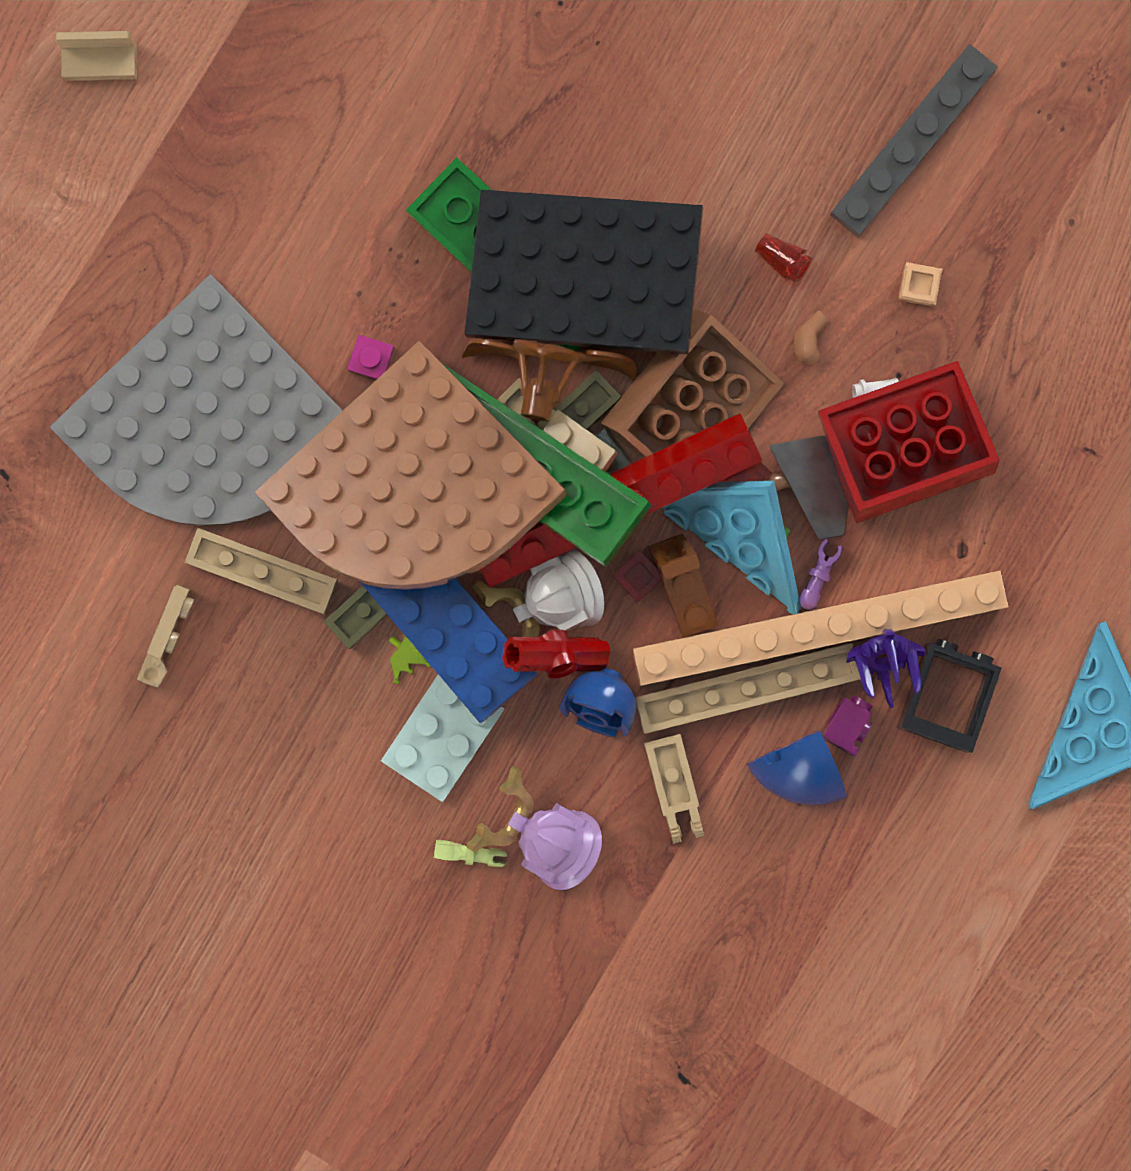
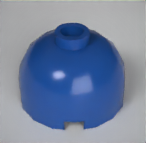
[559,668,637,737]

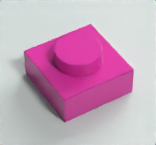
[347,334,394,380]

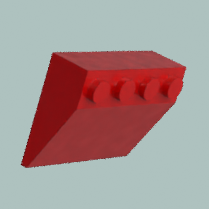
[818,361,1000,523]

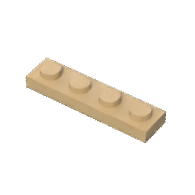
[184,528,338,615]

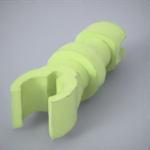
[434,840,508,867]

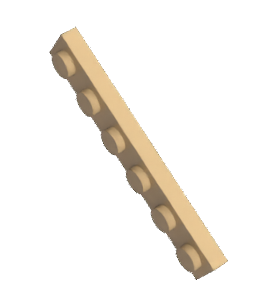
[636,643,860,734]

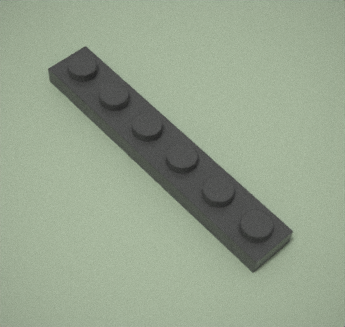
[830,44,998,237]

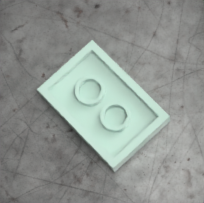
[381,675,505,802]

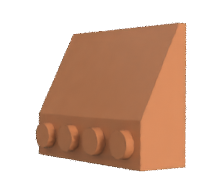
[601,309,784,458]

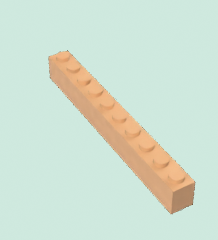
[632,571,1009,686]

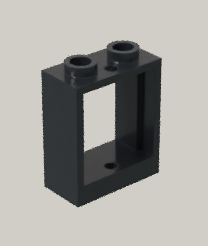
[896,639,1002,753]

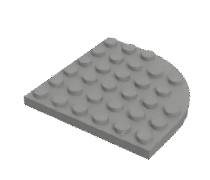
[50,274,343,526]

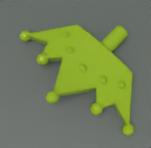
[389,636,431,684]

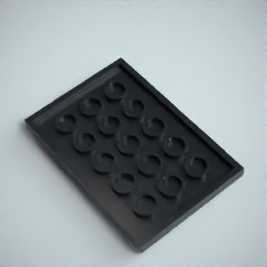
[464,190,703,355]

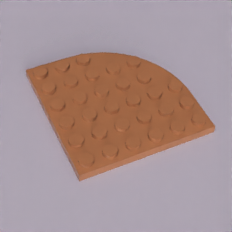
[255,341,568,589]

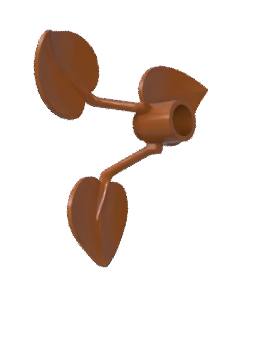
[462,339,637,421]

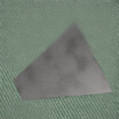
[769,435,848,540]

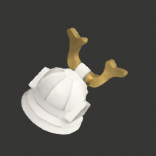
[473,549,604,637]

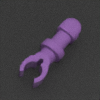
[799,539,843,610]

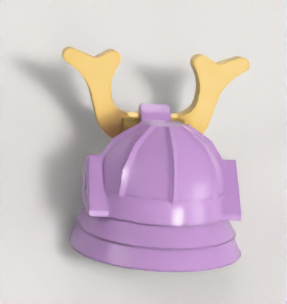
[467,766,602,890]

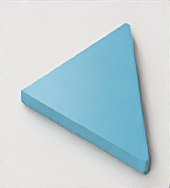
[662,481,801,615]
[1028,621,1131,809]

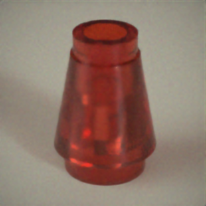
[755,233,812,283]

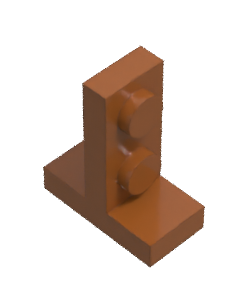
[648,533,718,638]

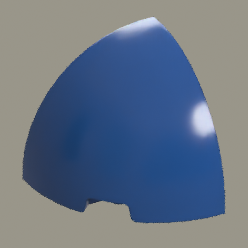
[746,731,847,805]

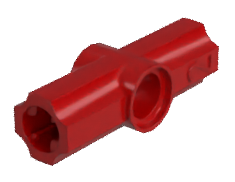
[502,629,611,679]

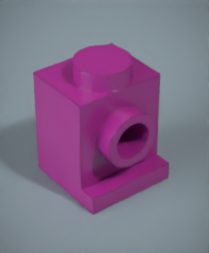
[821,695,873,756]

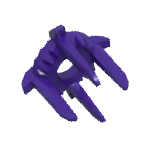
[846,629,926,708]

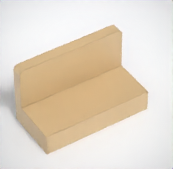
[56,31,137,81]

